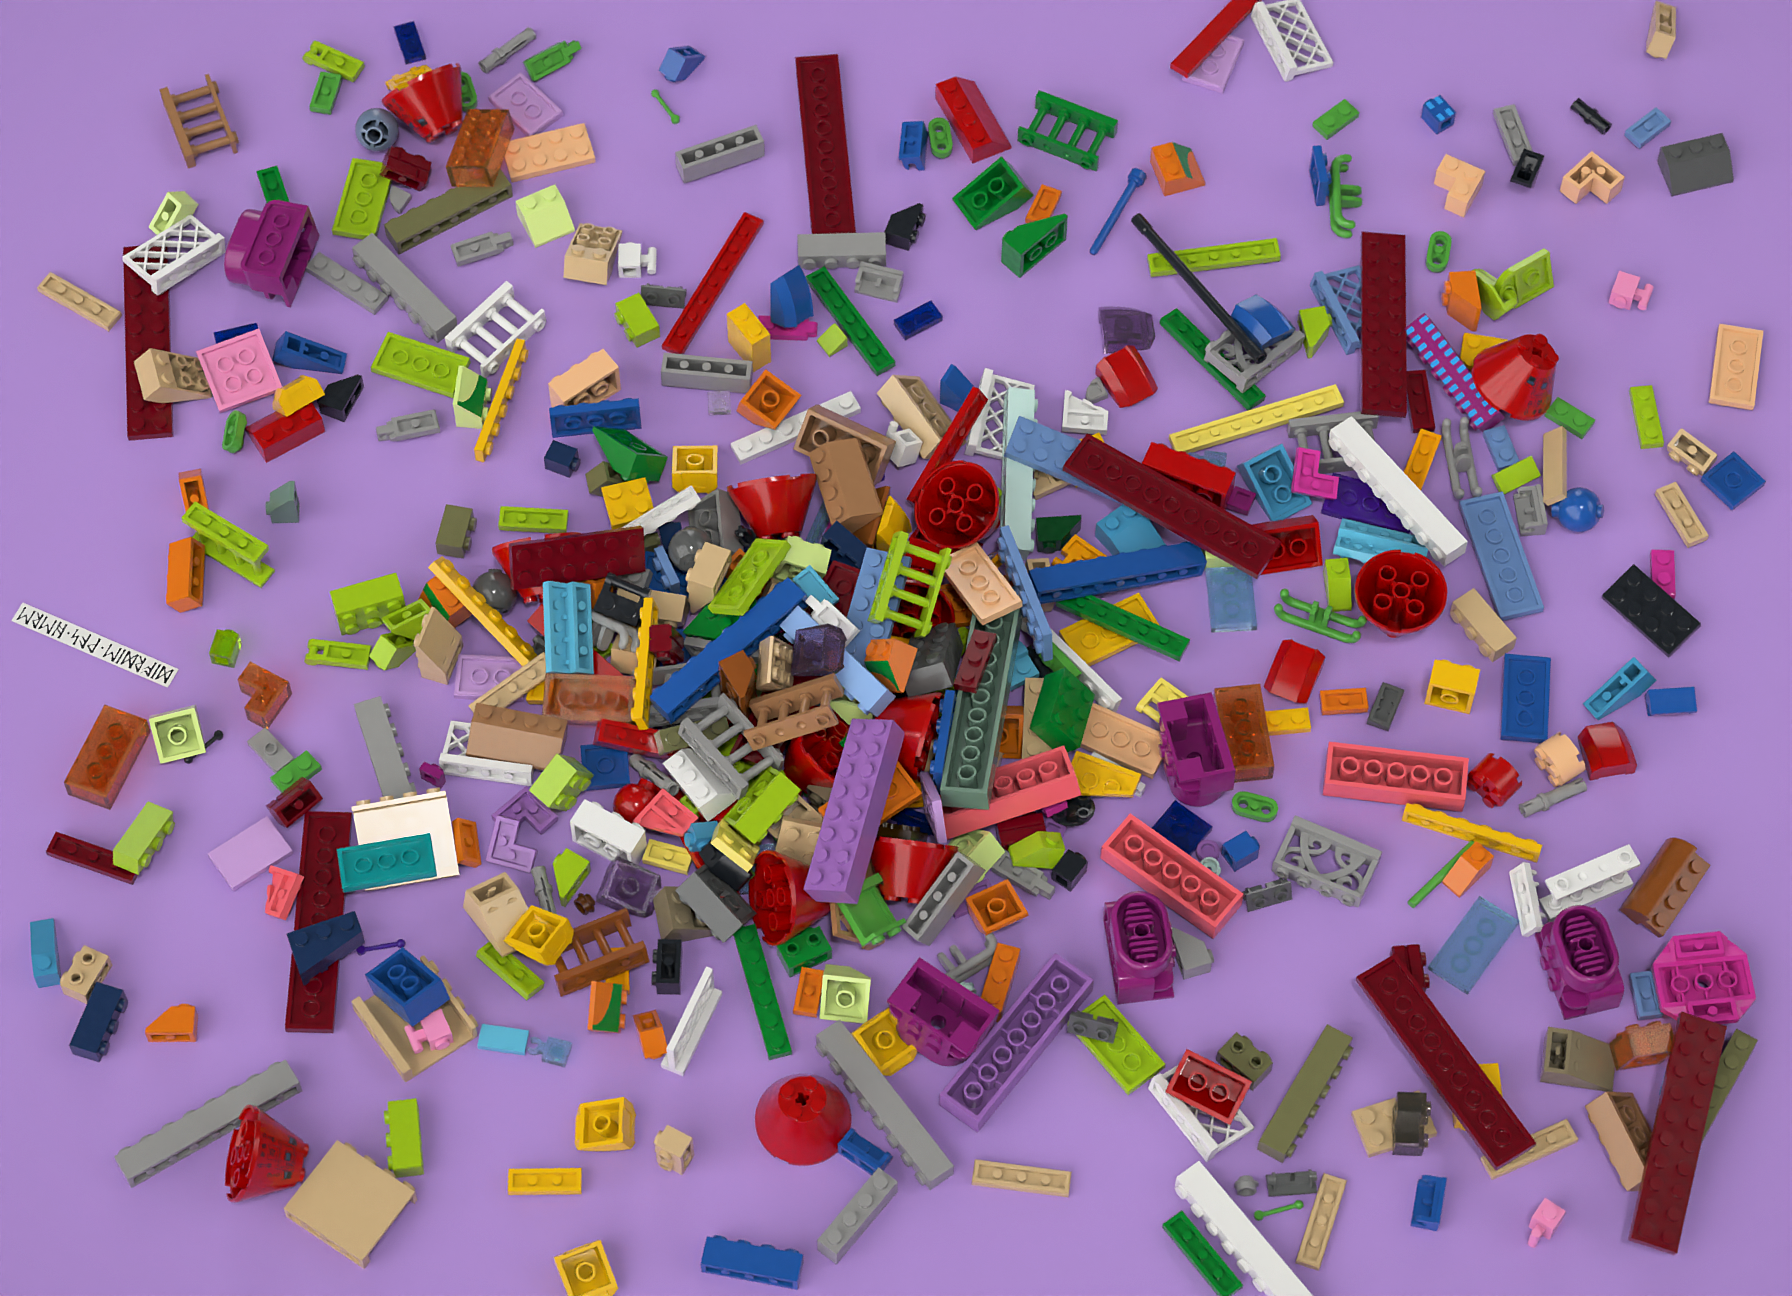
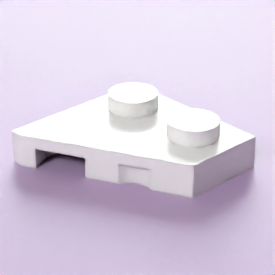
[1062,390,1108,435]

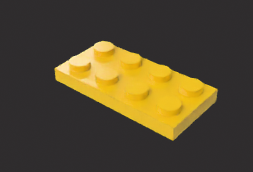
[1059,592,1160,667]

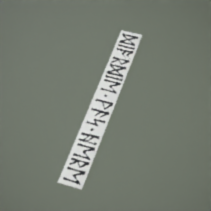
[11,603,179,688]

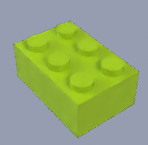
[330,573,406,636]
[723,766,801,844]

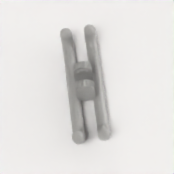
[1442,417,1482,500]
[591,609,640,653]
[937,933,997,984]

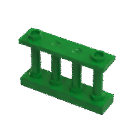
[1017,90,1118,172]

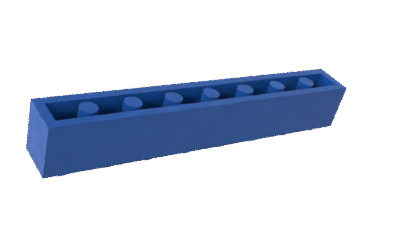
[1028,541,1207,604]
[649,577,809,724]

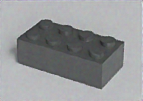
[905,622,964,697]

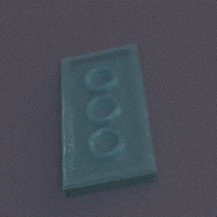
[1428,896,1520,995]

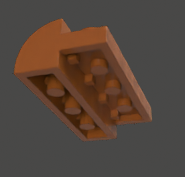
[1619,838,1711,938]

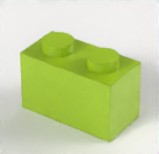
[614,292,660,348]

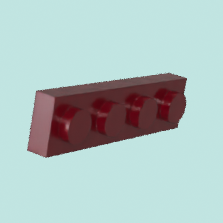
[46,832,138,885]

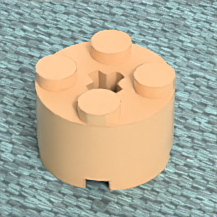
[1534,732,1586,788]

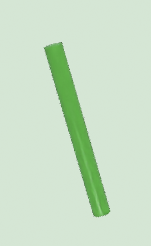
[1407,841,1475,908]

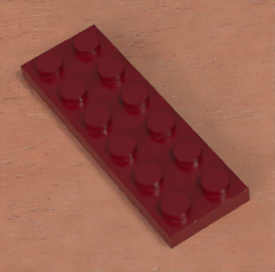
[509,525,646,590]

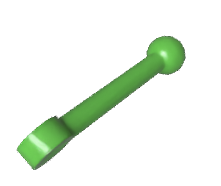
[651,89,680,124]
[1254,1200,1304,1221]

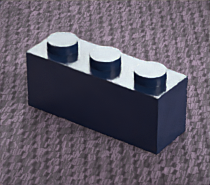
[69,982,128,1062]

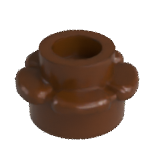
[574,893,596,915]

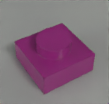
[1226,486,1256,516]
[419,761,446,789]

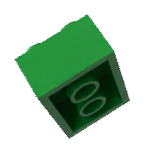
[1029,667,1095,752]

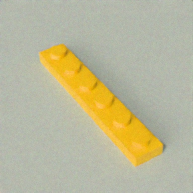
[474,338,529,463]
[428,556,538,666]
[631,597,659,730]
[1402,803,1542,863]

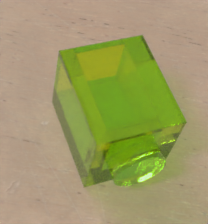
[209,629,242,668]

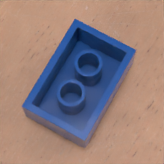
[365,947,450,1027]

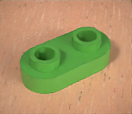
[461,72,478,112]
[928,117,953,158]
[1426,231,1452,273]
[222,410,247,453]
[1231,791,1278,822]

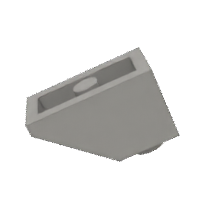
[1172,927,1214,980]

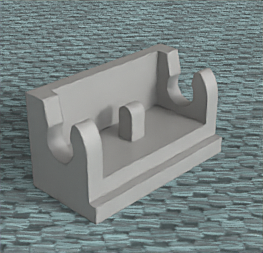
[854,261,903,303]
[1513,484,1548,537]

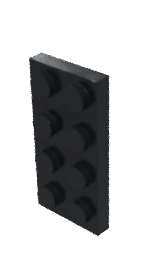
[1602,564,1701,657]

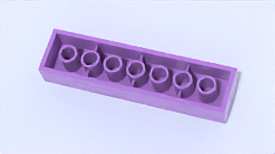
[804,719,905,904]
[939,953,1094,1133]

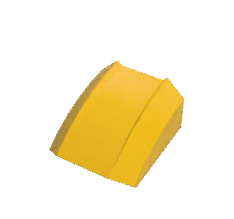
[272,375,325,417]
[672,445,718,494]
[877,496,912,556]
[503,905,574,966]
[851,1007,917,1076]
[575,1097,636,1151]
[553,1239,618,1296]

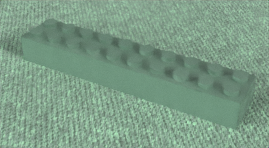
[940,608,1022,810]

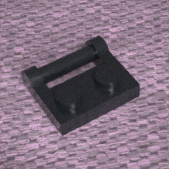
[593,572,652,628]

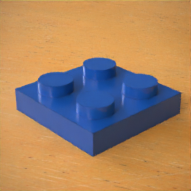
[1309,145,1331,206]
[1700,451,1766,511]
[580,744,630,791]

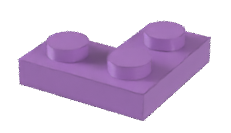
[492,786,558,834]
[485,815,538,873]

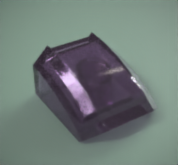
[1098,306,1156,354]
[791,624,847,676]
[596,856,662,918]

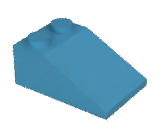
[1237,444,1313,521]
[1095,505,1166,555]

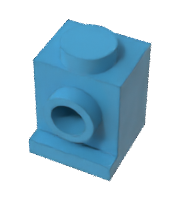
[684,821,718,852]

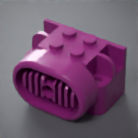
[224,200,320,307]
[1157,692,1235,807]
[1103,891,1176,1005]
[1535,905,1624,1020]
[887,957,1000,1066]

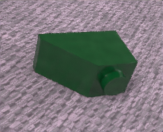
[1035,515,1082,553]

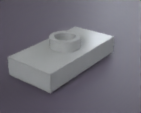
[247,728,295,774]

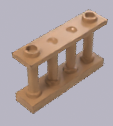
[159,74,239,169]
[743,673,844,751]

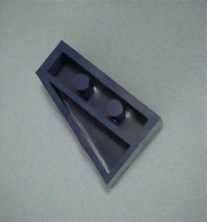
[821,520,867,571]
[286,911,365,986]

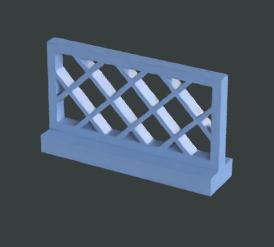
[1309,265,1361,355]

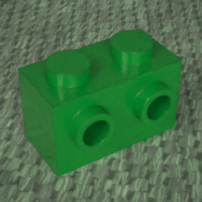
[777,926,832,978]

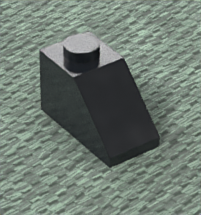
[317,374,364,422]
[699,839,753,891]

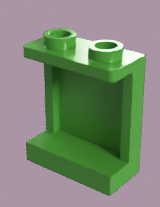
[837,873,907,947]

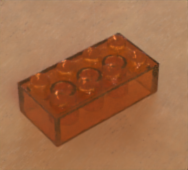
[446,109,514,187]
[542,673,636,726]
[1213,684,1275,783]
[64,704,151,810]

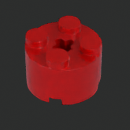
[1467,753,1522,808]

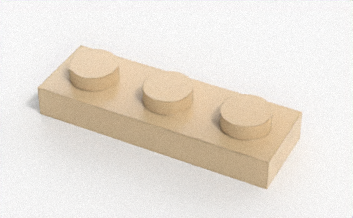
[1655,482,1709,548]

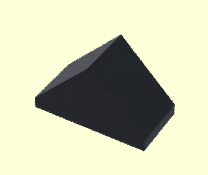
[1510,149,1545,188]

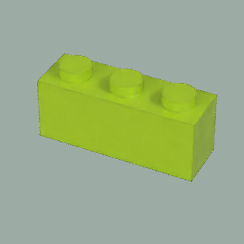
[113,801,175,875]
[384,1098,424,1178]

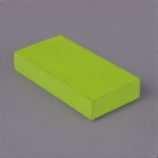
[1491,455,1541,494]

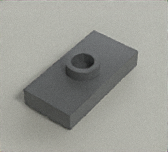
[1367,682,1404,731]

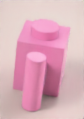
[1609,271,1654,310]
[404,1009,454,1054]
[1528,1198,1566,1247]

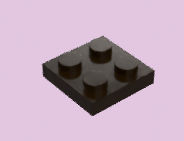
[877,822,928,842]

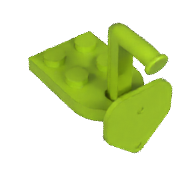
[1471,248,1554,320]

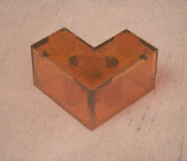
[237,661,292,730]

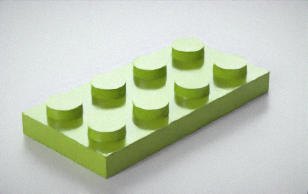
[332,158,392,239]
[371,332,471,398]
[708,538,791,616]
[1067,994,1166,1095]

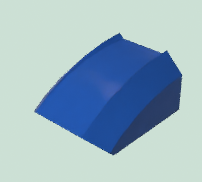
[770,265,814,328]
[1231,294,1296,350]

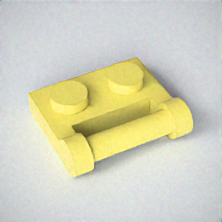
[1135,677,1188,723]
[711,819,760,872]

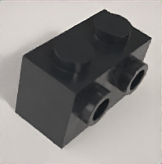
[652,939,683,995]

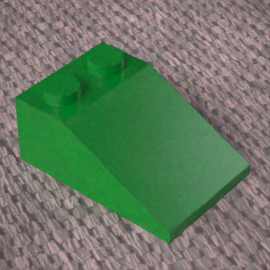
[952,156,1034,230]
[1001,213,1068,278]
[592,426,668,483]

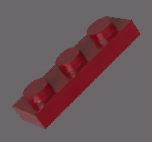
[1407,370,1435,433]
[953,629,997,694]

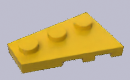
[1071,750,1142,798]

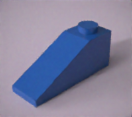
[272,331,347,374]

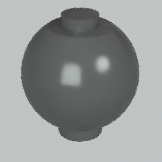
[668,526,713,572]
[472,569,517,615]

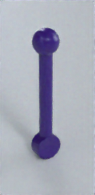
[356,939,406,955]

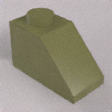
[585,461,627,497]

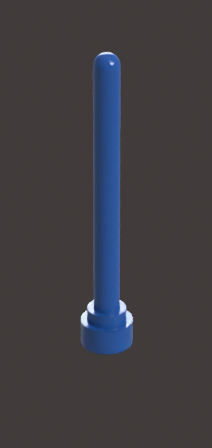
[1090,168,1147,255]

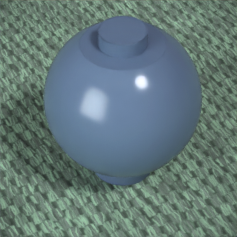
[355,108,399,151]

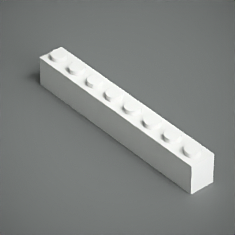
[1328,416,1468,567]
[1175,1161,1313,1296]

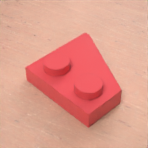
[633,788,699,837]
[265,865,304,921]

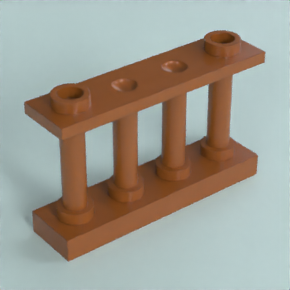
[554,908,650,997]

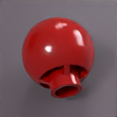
[613,778,657,824]

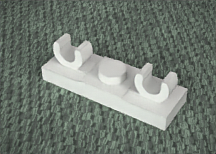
[1509,862,1546,937]

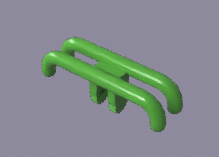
[1329,154,1362,238]
[1274,588,1367,643]

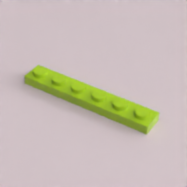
[1147,238,1281,277]

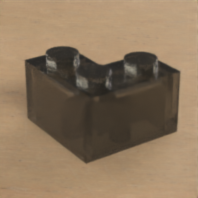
[1392,1092,1431,1156]

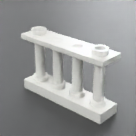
[445,281,546,378]
[1539,844,1641,922]

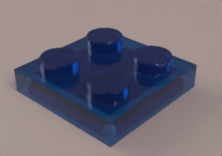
[1152,800,1213,856]

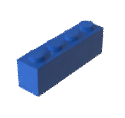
[701,1235,804,1290]

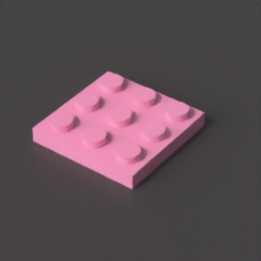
[196,329,282,413]

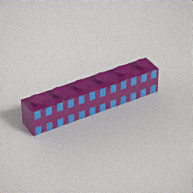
[1404,313,1505,432]

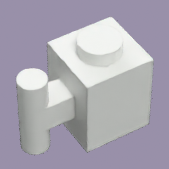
[618,242,657,278]
[886,421,923,467]

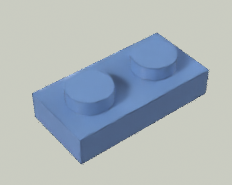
[1624,107,1671,149]
[1483,425,1519,471]
[652,545,680,594]
[1629,971,1663,1021]

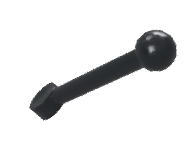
[184,730,223,764]

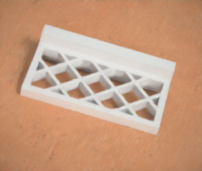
[1250,0,1333,82]
[122,214,226,296]
[964,368,1035,460]
[439,721,534,786]
[661,967,722,1076]
[1148,1065,1254,1162]

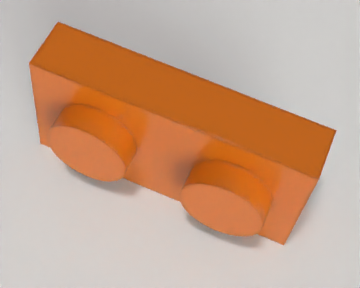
[1025,184,1062,223]
[1319,688,1369,715]
[452,818,481,868]
[793,967,824,1018]

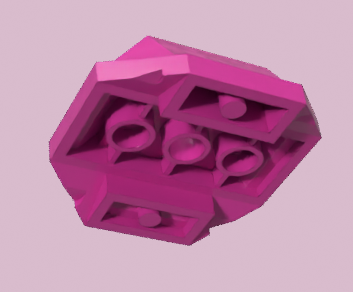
[1651,931,1756,1024]

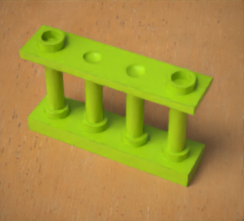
[181,501,275,588]
[867,531,952,639]

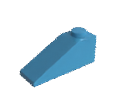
[1583,657,1657,720]
[30,918,61,988]

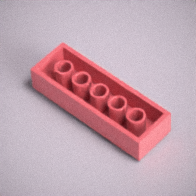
[1323,741,1469,812]
[936,746,1081,839]
[1100,813,1243,939]

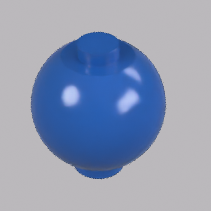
[1551,487,1604,532]

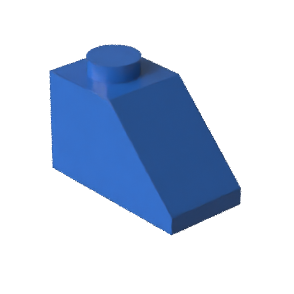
[658,45,706,82]
[940,364,974,412]

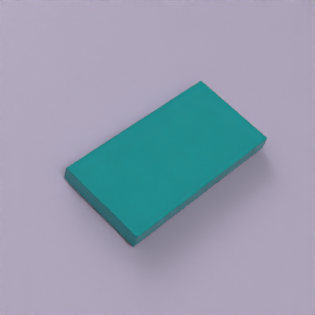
[337,833,437,893]

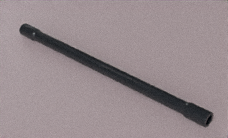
[1131,213,1267,364]

